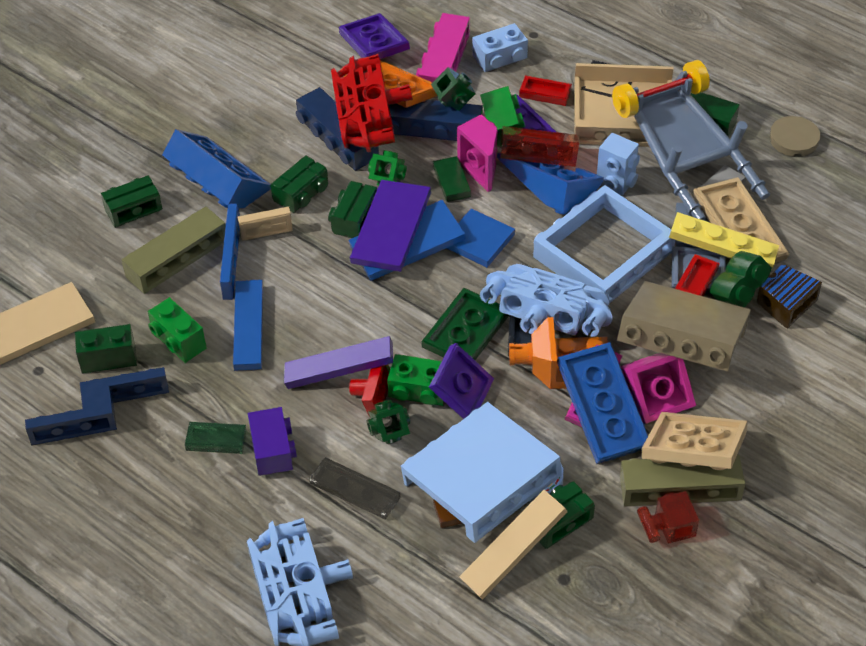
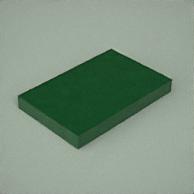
[421,288,509,361]

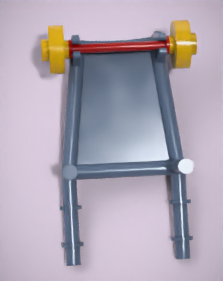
[612,60,770,221]

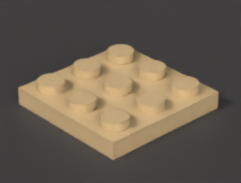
[642,412,747,470]

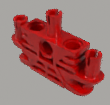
[331,54,413,152]

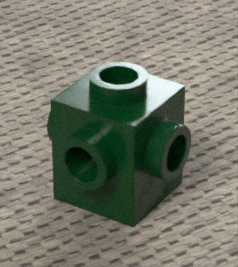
[431,67,476,111]
[366,400,410,444]

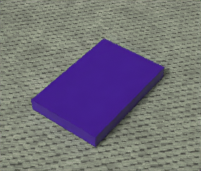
[339,13,410,59]

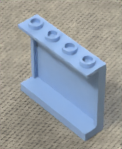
[401,402,562,543]

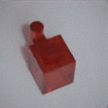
[637,491,699,544]

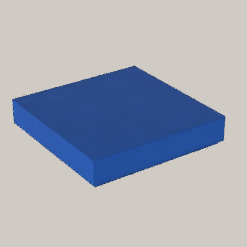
[447,209,515,268]

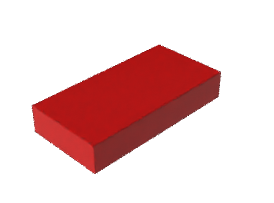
[519,75,572,106]
[675,254,720,296]

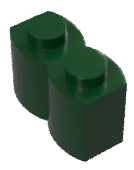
[710,251,772,307]

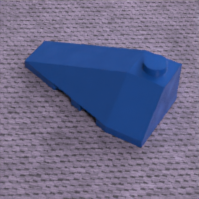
[497,151,604,214]

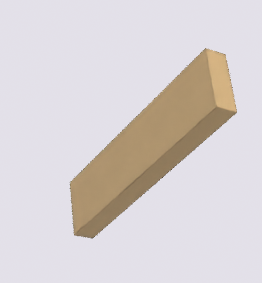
[459,490,567,600]

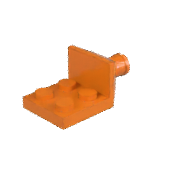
[509,317,608,389]

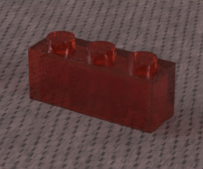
[499,126,579,167]

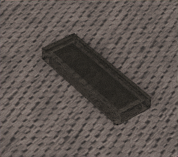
[310,457,401,520]

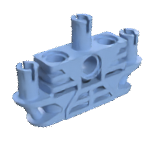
[480,264,612,337]
[247,518,353,646]

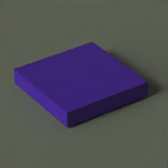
[429,343,494,419]

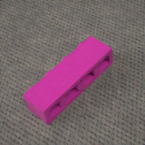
[416,13,470,83]

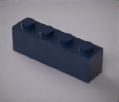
[296,87,379,171]
[389,99,483,141]

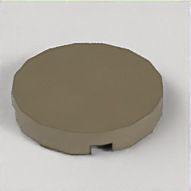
[770,116,820,156]

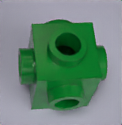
[368,150,407,186]

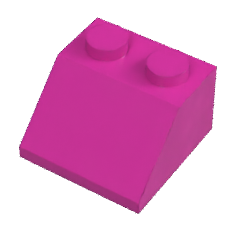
[457,114,498,192]
[620,353,696,424]

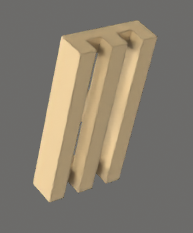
[238,207,293,241]

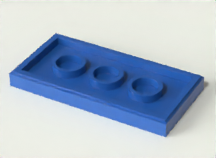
[349,200,466,281]
[557,342,648,464]

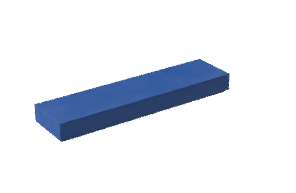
[220,204,240,300]
[233,280,263,371]

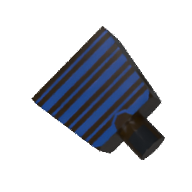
[757,265,822,329]

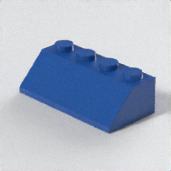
[162,129,271,209]

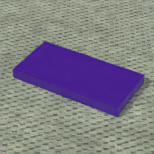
[350,180,431,272]

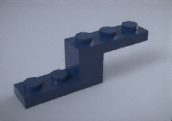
[25,367,169,446]

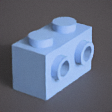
[472,23,528,72]
[597,133,640,196]

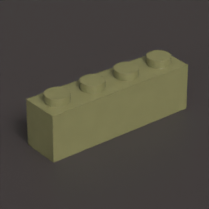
[121,206,226,294]
[620,454,745,507]

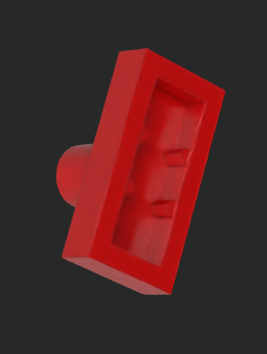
[349,364,390,417]

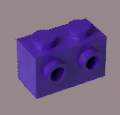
[248,407,297,476]

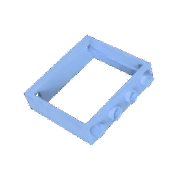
[533,185,675,303]

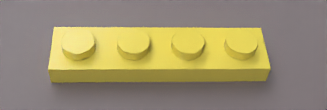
[669,212,779,270]

